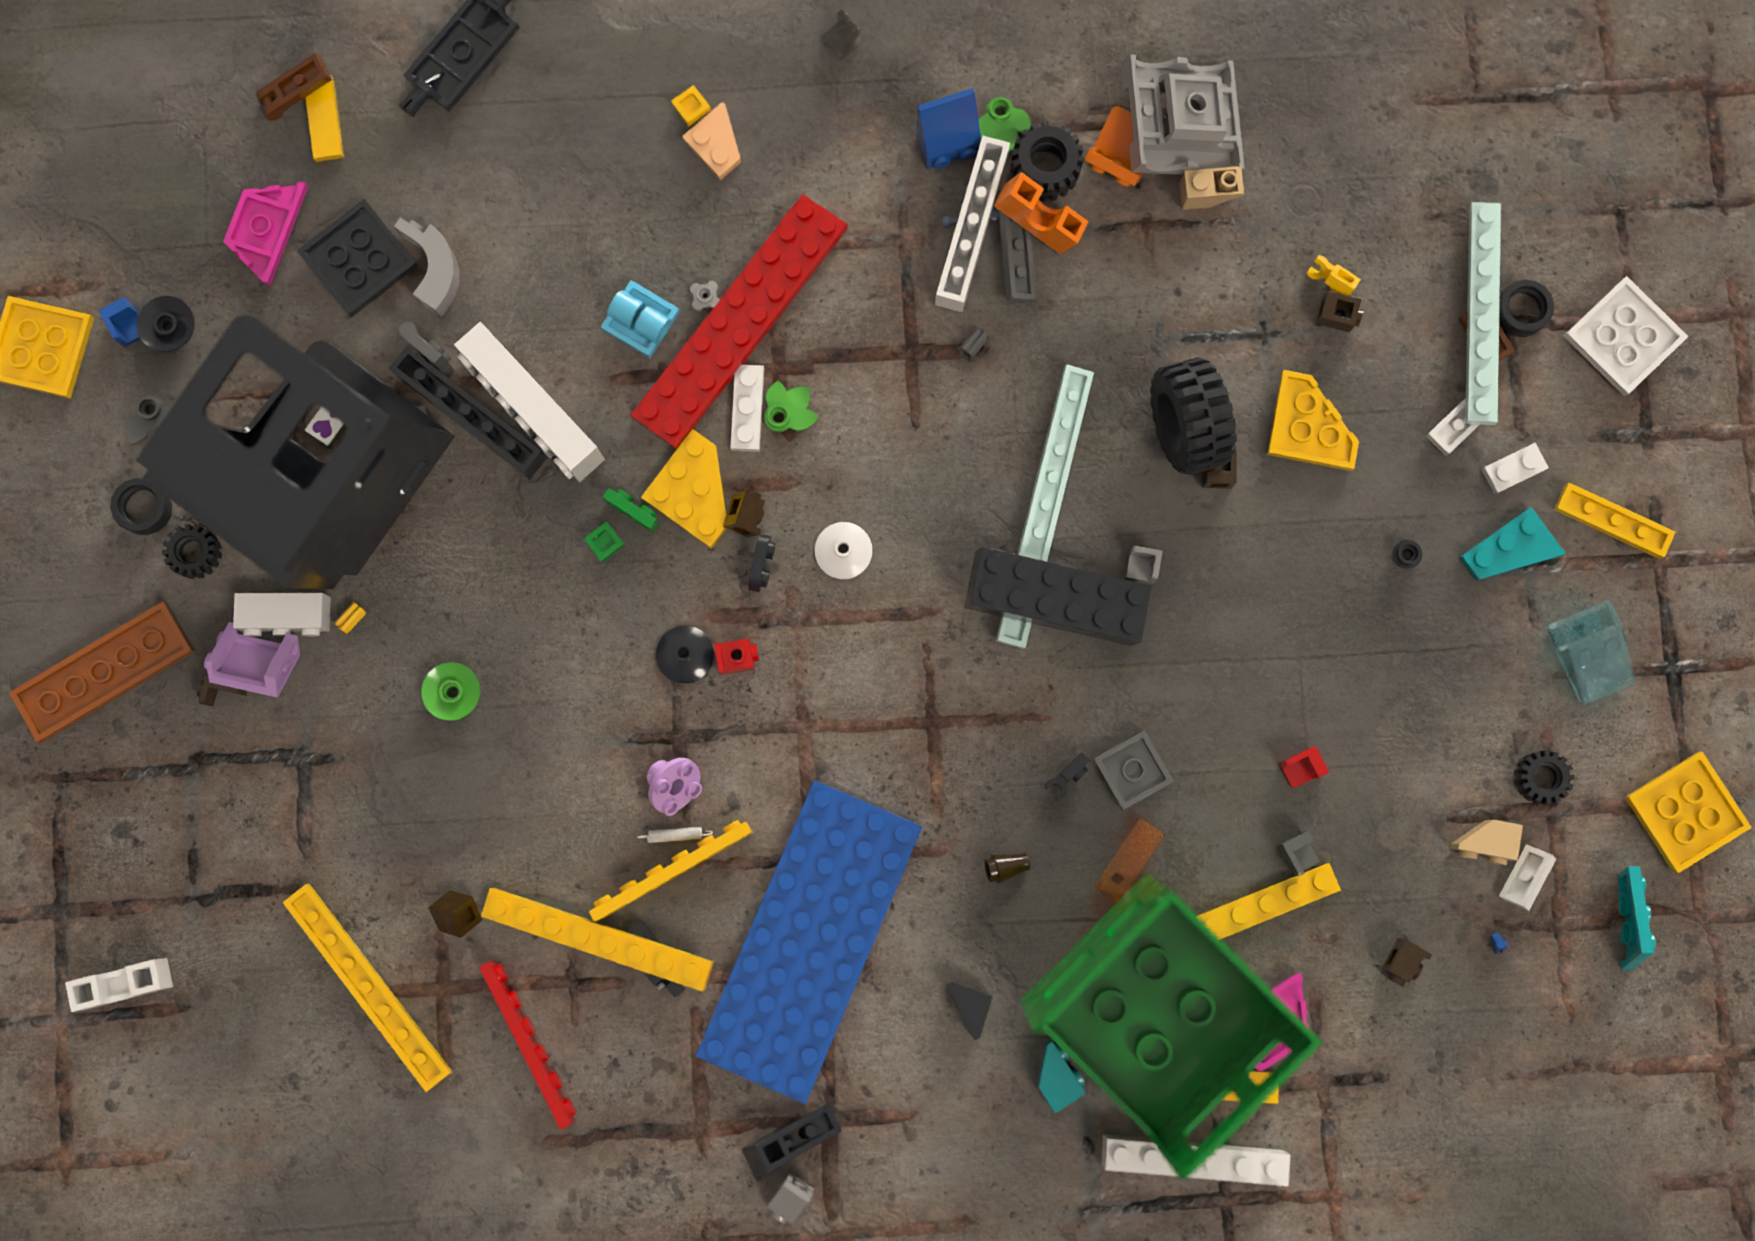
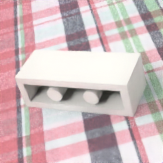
[233,593,331,637]

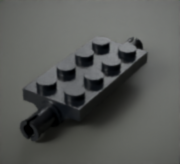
[399,0,519,118]

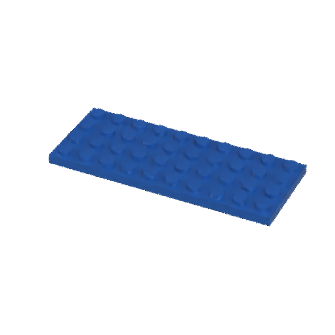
[696,780,923,1104]

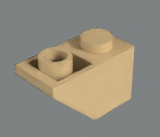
[1179,166,1244,210]
[1450,819,1523,865]

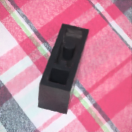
[741,1104,841,1177]

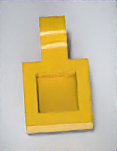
[1306,255,1361,296]

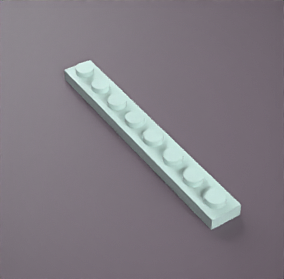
[1465,202,1501,425]

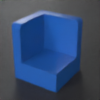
[99,297,140,347]

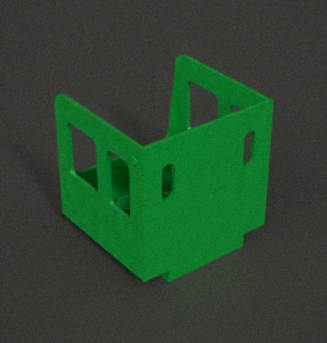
[1020,873,1323,1180]

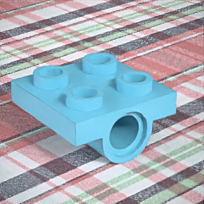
[601,280,680,359]

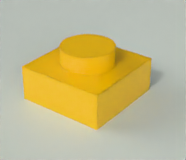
[671,85,711,127]

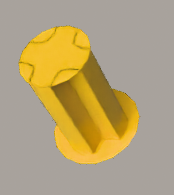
[331,602,366,635]

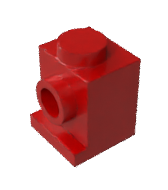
[714,638,759,676]

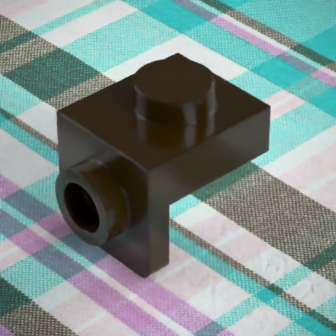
[197,675,247,706]

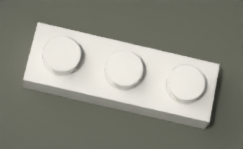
[731,365,764,452]

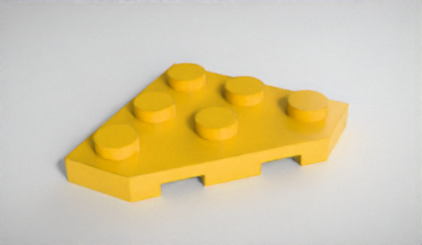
[1267,370,1359,471]
[641,429,727,549]

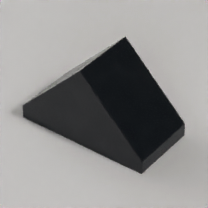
[946,982,993,1040]

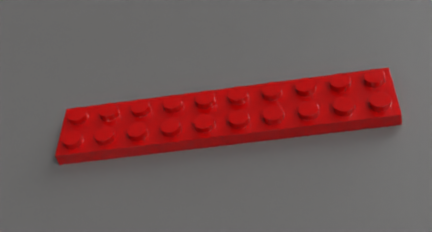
[630,194,848,450]

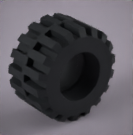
[1010,121,1084,202]

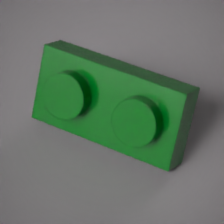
[602,488,660,534]

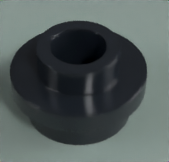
[1392,540,1422,569]

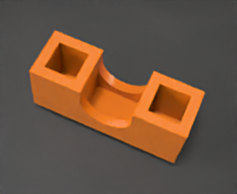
[994,172,1089,255]

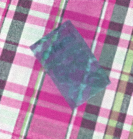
[1545,599,1636,706]

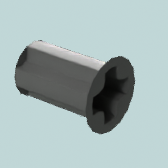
[956,328,989,362]

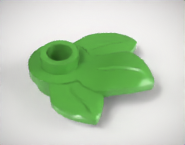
[979,97,1031,152]
[764,381,818,432]

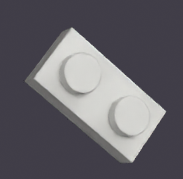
[1426,398,1480,456]
[1481,443,1549,495]
[1499,845,1556,911]

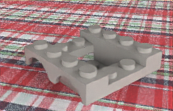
[1121,54,1245,175]

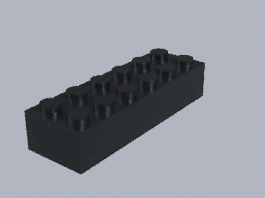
[964,547,1152,646]

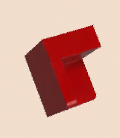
[1279,746,1329,788]

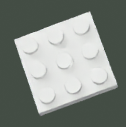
[1564,276,1688,397]

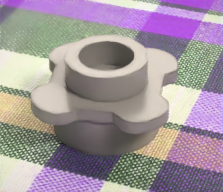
[690,281,720,311]

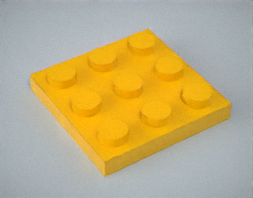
[0,296,94,399]
[1624,751,1752,874]

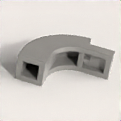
[394,217,459,318]

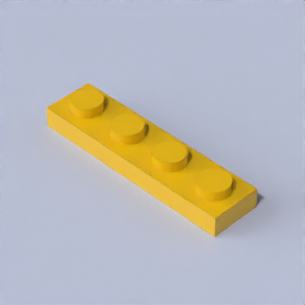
[1554,483,1675,559]

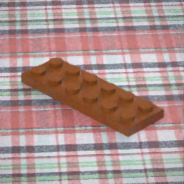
[9,601,195,743]

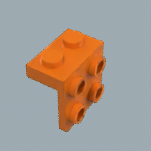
[1084,106,1143,187]

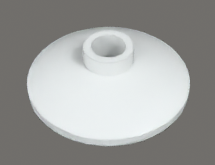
[815,522,872,579]

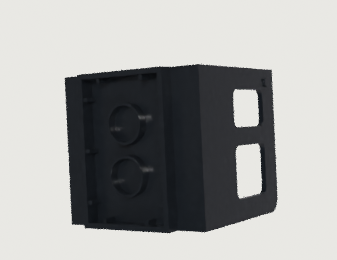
[135,315,455,589]

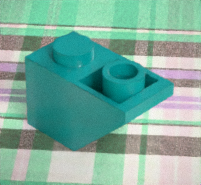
[1036,1039,1086,1113]

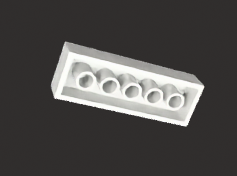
[454,322,605,483]

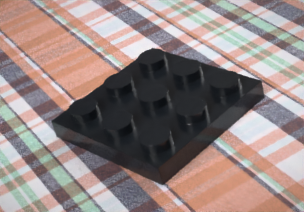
[296,199,419,317]

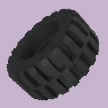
[1150,357,1237,475]

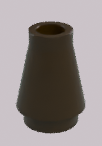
[984,853,1030,884]

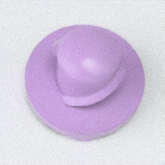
[647,758,702,816]

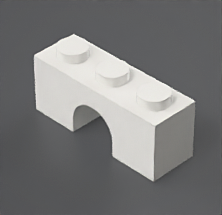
[65,958,173,1012]

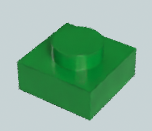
[584,521,625,563]

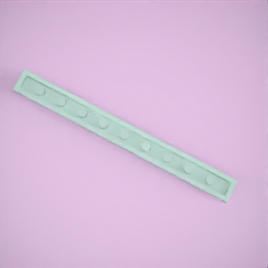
[995,364,1094,649]

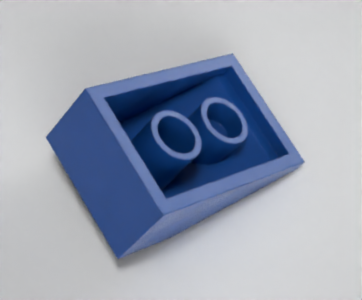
[916,88,981,169]

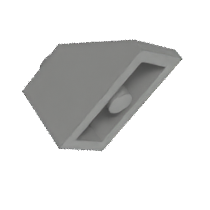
[767,1171,814,1224]

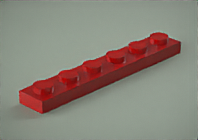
[479,960,576,1130]

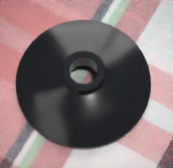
[136,296,195,352]
[656,626,714,684]

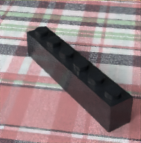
[389,346,547,480]

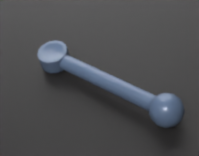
[942,211,999,227]

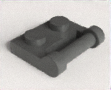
[399,321,454,377]

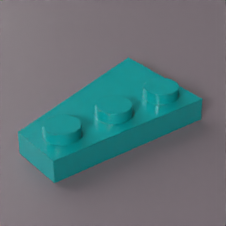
[1618,866,1656,970]

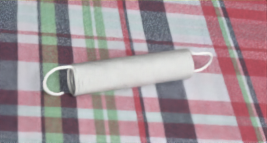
[637,827,713,843]

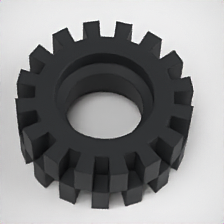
[162,524,222,579]
[1514,750,1575,804]

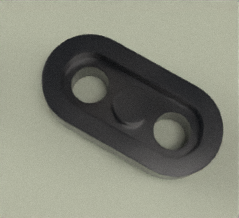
[748,534,776,593]

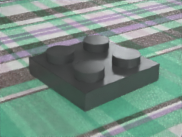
[1093,730,1174,811]

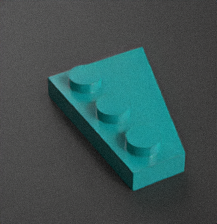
[1459,507,1566,581]

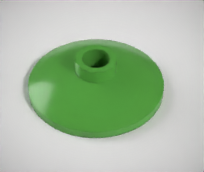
[421,662,481,721]

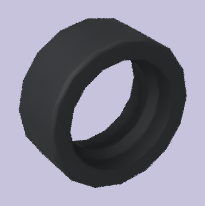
[1499,279,1555,338]
[110,478,173,535]

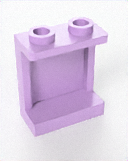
[204,622,300,698]

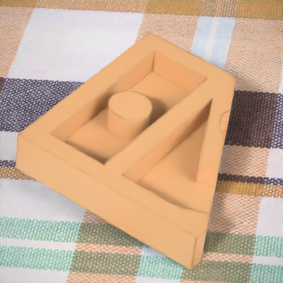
[682,102,741,180]

